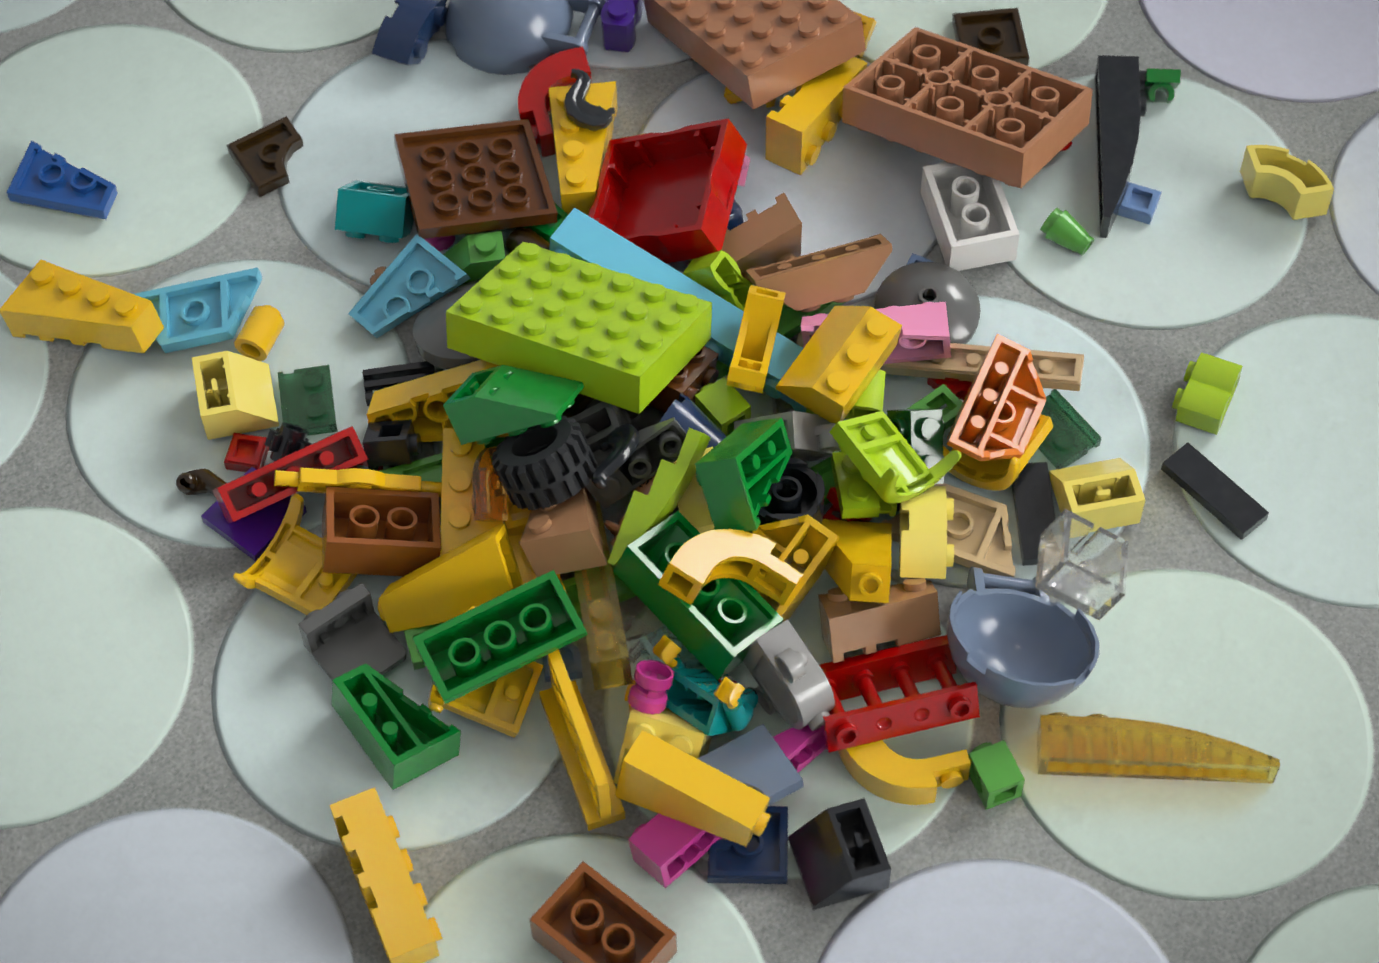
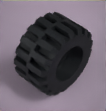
[492,415,597,510]

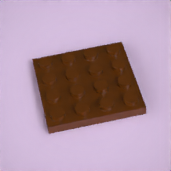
[394,119,557,239]

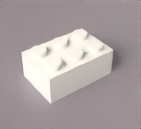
[920,162,1020,271]

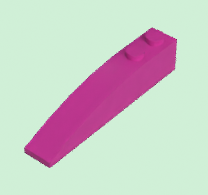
[628,725,827,888]

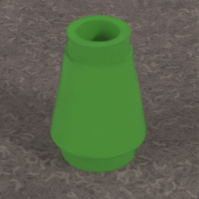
[1040,208,1094,256]

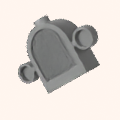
[734,411,841,462]
[743,619,835,731]

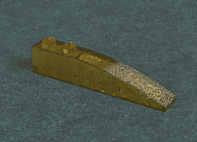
[574,501,633,691]
[1037,712,1280,784]

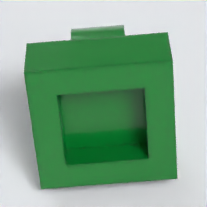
[1145,68,1181,103]

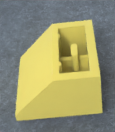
[191,351,279,440]
[1049,458,1145,536]
[613,708,712,784]

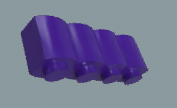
[601,0,643,53]

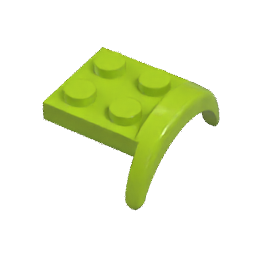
[829,411,961,504]

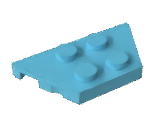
[134,267,262,353]

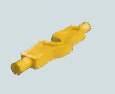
[274,468,442,498]

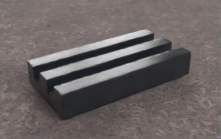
[362,361,435,406]

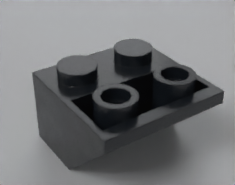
[788,798,891,910]

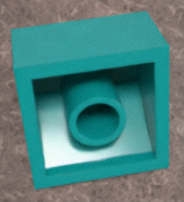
[335,180,414,243]

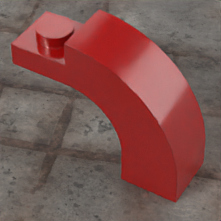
[518,46,592,157]

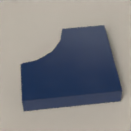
[708,806,788,884]

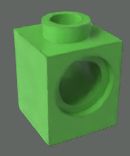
[968,740,1025,810]

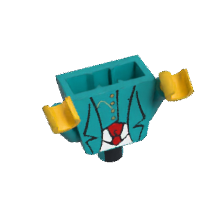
[652,635,758,736]

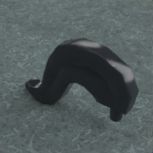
[563,69,615,131]
[592,423,640,489]

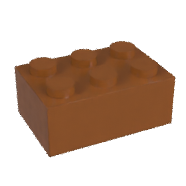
[322,486,441,576]
[529,861,677,963]

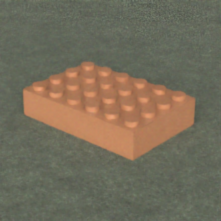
[643,0,866,109]
[842,27,1093,189]

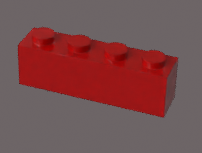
[212,426,368,523]

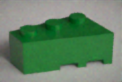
[695,417,792,531]
[331,663,461,790]

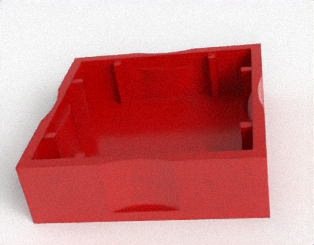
[588,118,747,263]

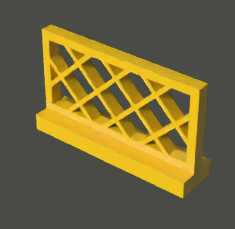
[539,649,626,831]

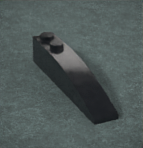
[1094,55,1147,238]

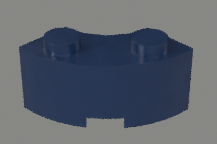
[372,0,448,65]

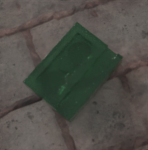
[278,365,338,436]
[1038,389,1102,469]

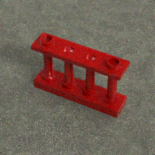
[819,635,980,753]

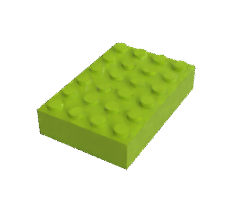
[446,242,712,414]

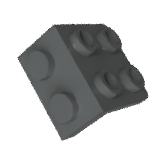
[298,583,407,680]

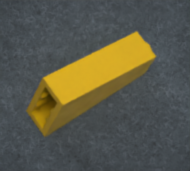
[822,519,892,603]
[378,524,523,633]
[615,730,771,847]

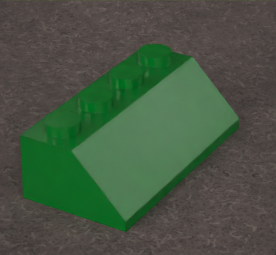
[613,511,784,680]
[413,570,588,704]

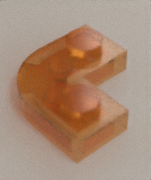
[471,446,508,522]

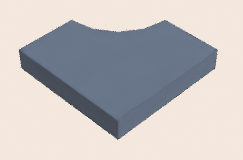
[698,724,804,805]

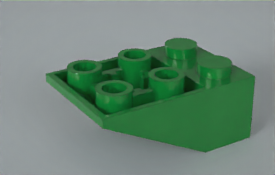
[443,365,584,445]

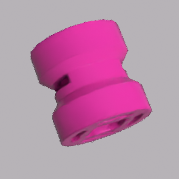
[628,660,674,714]

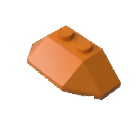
[946,334,1046,461]

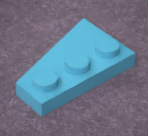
[348,234,471,338]

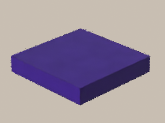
[201,467,307,562]

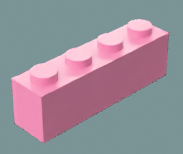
[801,302,951,365]

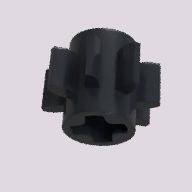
[265,422,312,461]

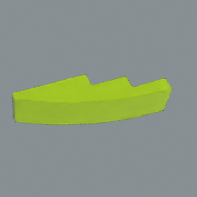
[607,428,711,566]

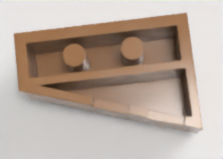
[688,192,802,284]
[520,487,607,577]
[818,578,941,663]

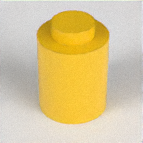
[234,305,285,361]

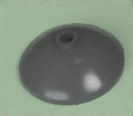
[874,262,980,344]

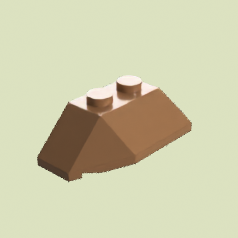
[746,234,892,312]

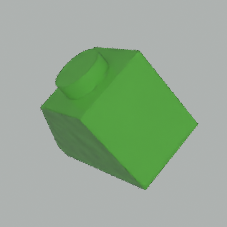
[443,231,505,284]

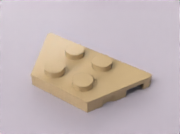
[881,483,1015,577]

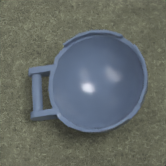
[445,0,606,75]
[947,567,1099,708]

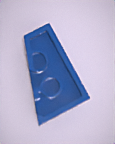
[7,140,118,220]

